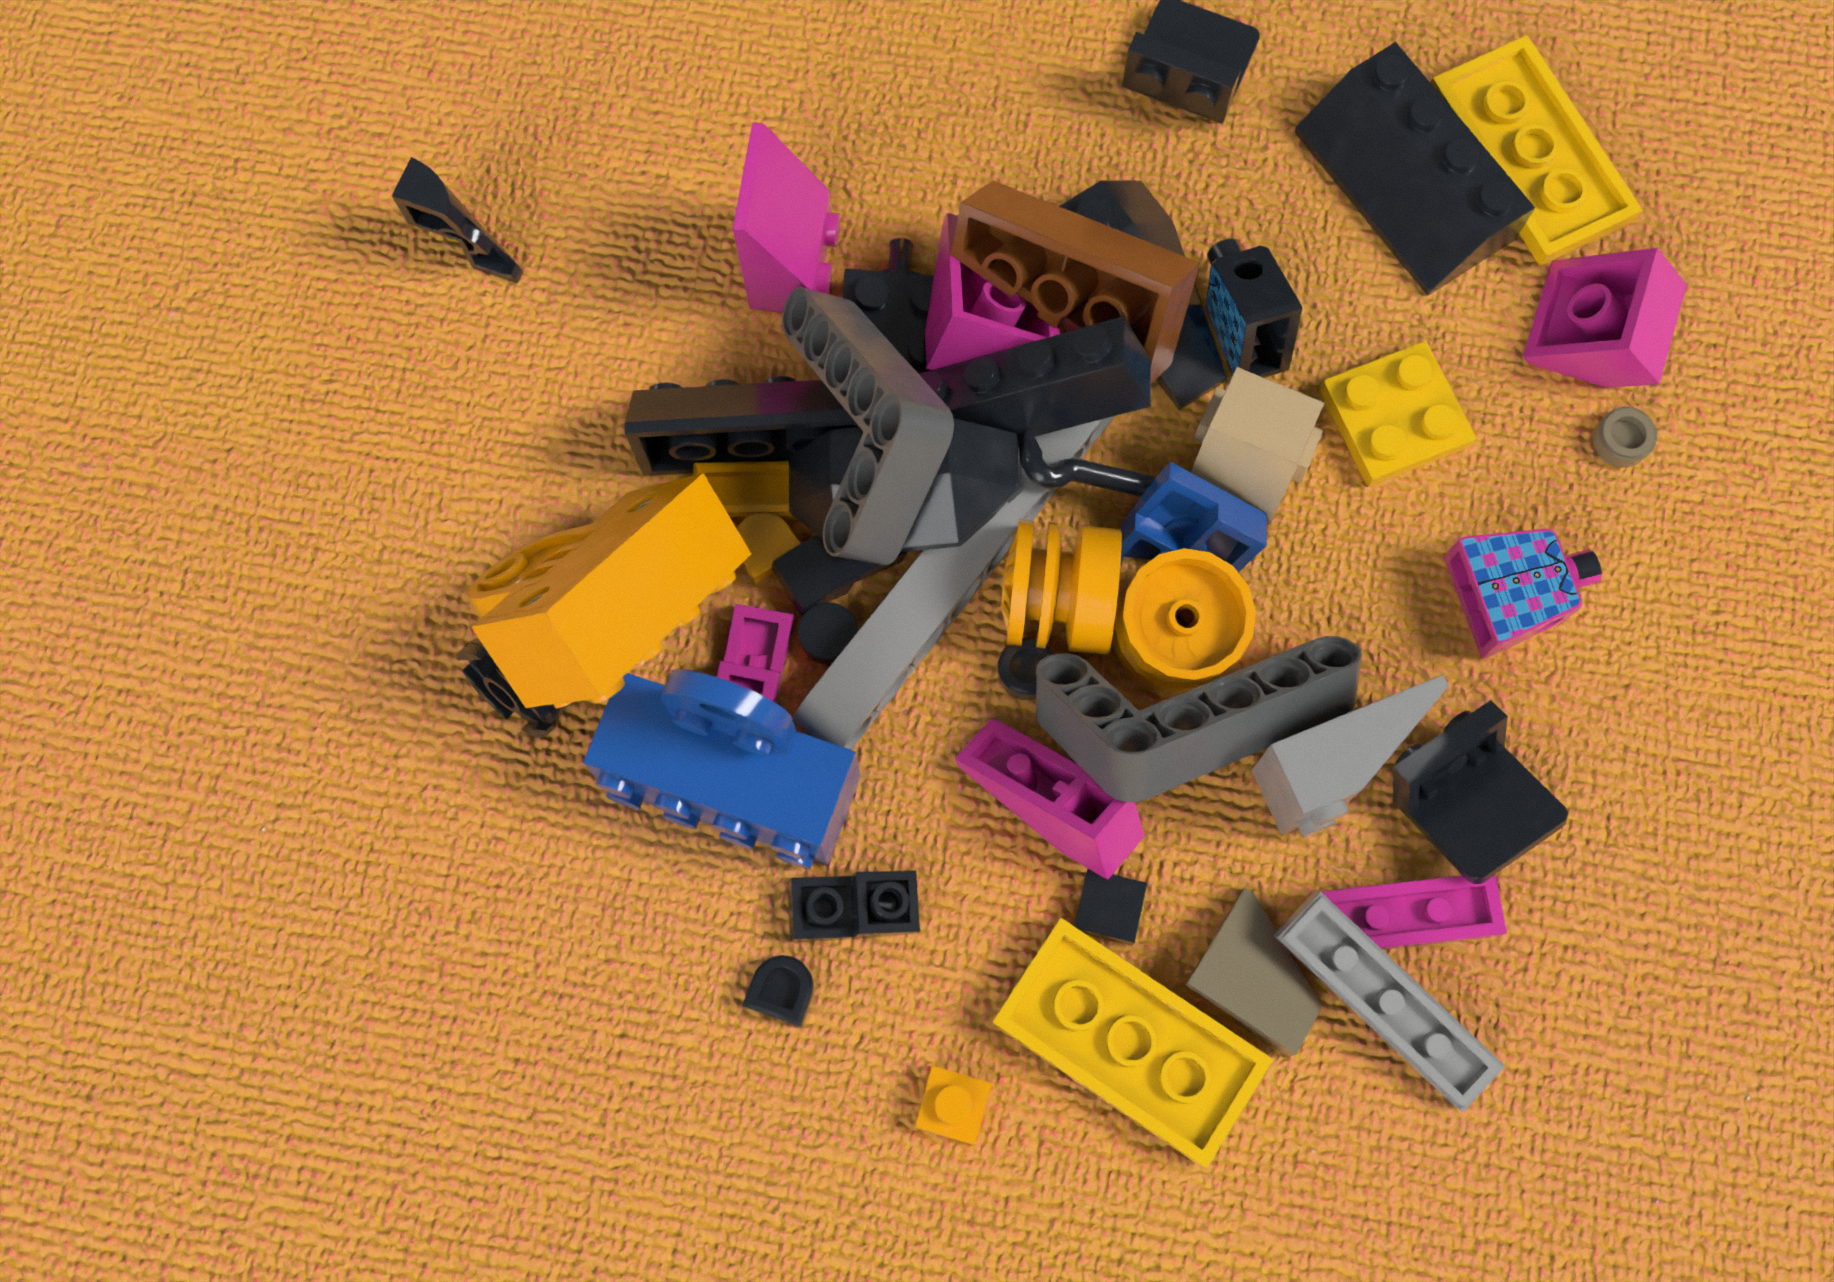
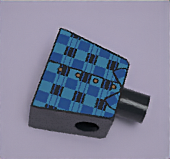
[1206,238,1303,378]

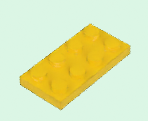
[1430,35,1643,266]
[992,918,1274,1169]

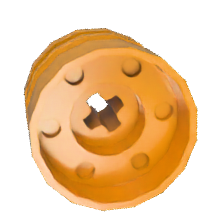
[1001,519,1122,654]

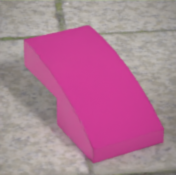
[717,604,795,703]

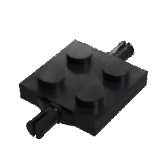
[842,238,934,374]

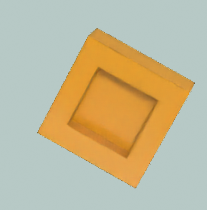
[915,1065,993,1146]

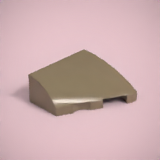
[1185,888,1322,1057]

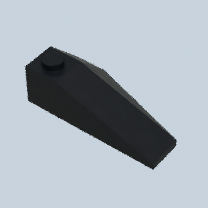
[1059,180,1227,411]

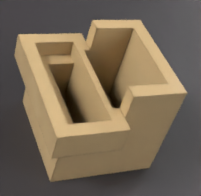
[1191,367,1324,525]

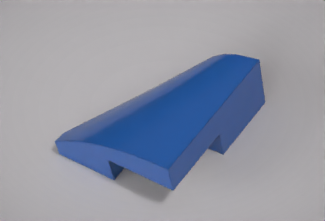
[1119,462,1267,573]

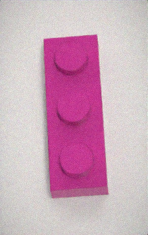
[1307,874,1507,950]

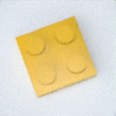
[1319,341,1477,487]

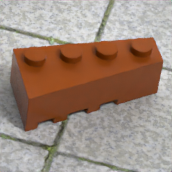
[951,180,1200,384]

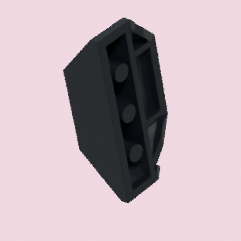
[789,418,1021,552]

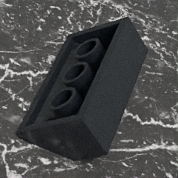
[1294,42,1535,296]
[625,376,858,476]

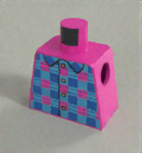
[1444,529,1602,659]

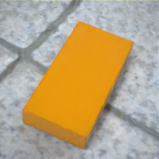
[694,461,799,523]

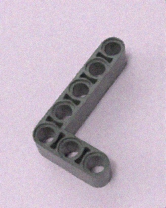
[782,287,954,565]
[1036,636,1362,802]

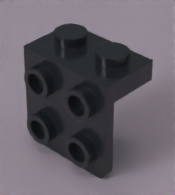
[1122,0,1260,124]
[1393,700,1568,884]

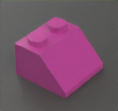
[1523,248,1687,388]

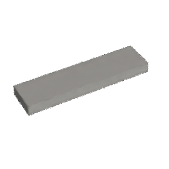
[1273,890,1505,1113]

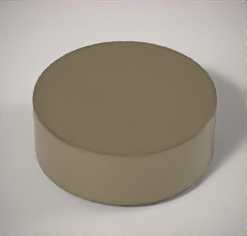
[1593,407,1657,468]

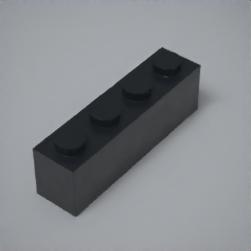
[919,316,1151,439]

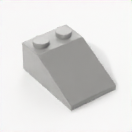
[1251,675,1449,838]

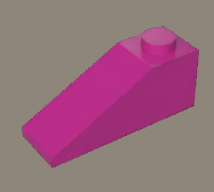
[955,717,1145,880]

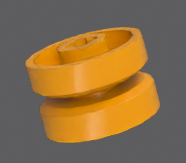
[1112,548,1256,694]

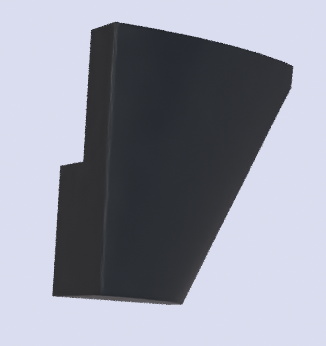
[392,157,523,284]

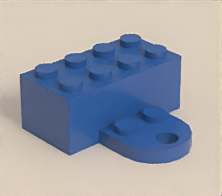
[583,669,861,870]

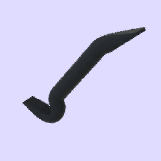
[1019,428,1157,497]

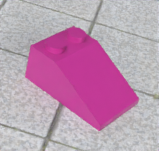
[733,122,840,313]
[925,212,1060,370]

